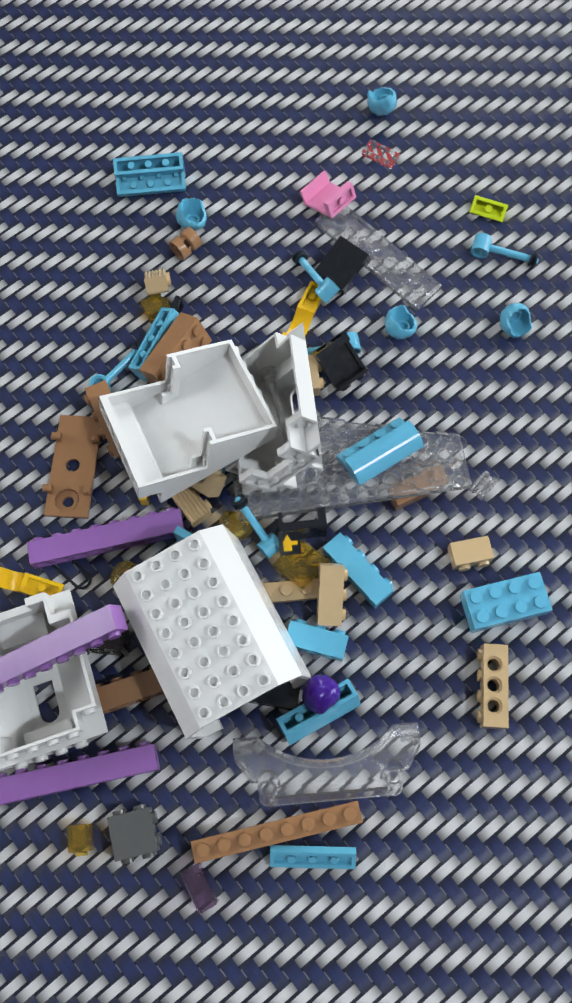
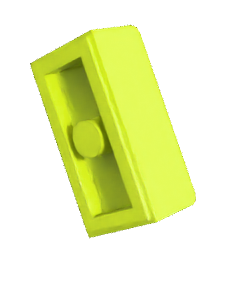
[469,195,508,222]

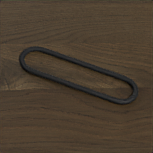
[52,560,92,590]

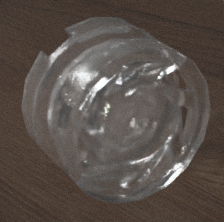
[469,470,498,500]

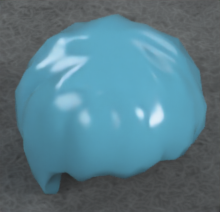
[367,87,397,116]
[175,198,207,231]
[500,303,533,338]
[385,305,417,340]

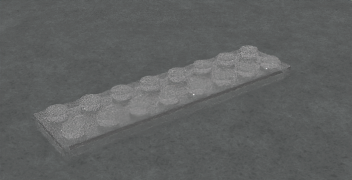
[315,206,442,311]

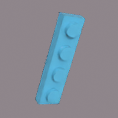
[270,845,356,869]

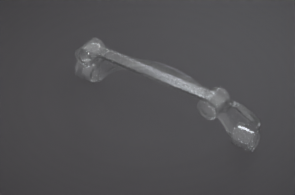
[233,722,421,807]

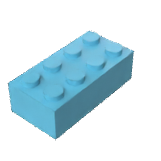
[460,572,553,633]

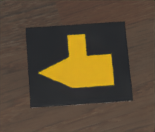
[278,531,301,556]

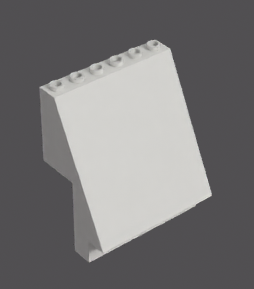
[99,340,279,503]

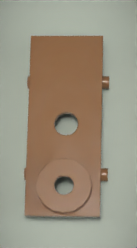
[42,415,102,519]

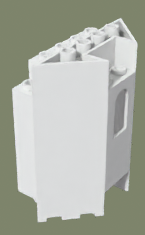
[225,322,323,495]
[0,589,108,771]

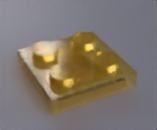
[273,539,329,590]

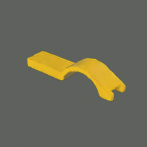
[282,281,322,336]
[0,567,64,596]

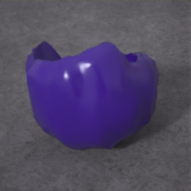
[302,674,341,715]

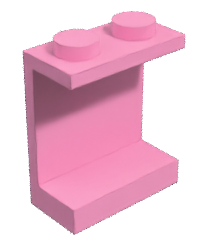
[300,170,356,218]

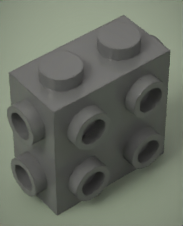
[107,804,162,865]

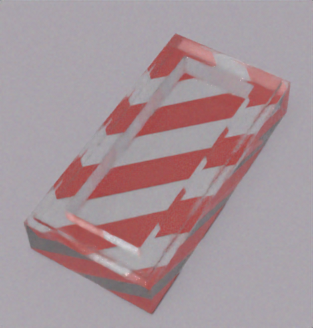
[362,139,400,169]

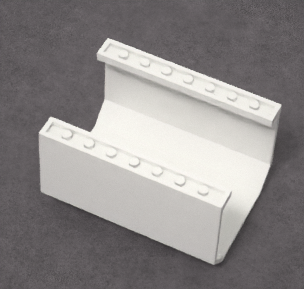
[113,524,311,739]

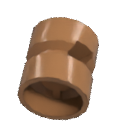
[169,227,202,261]

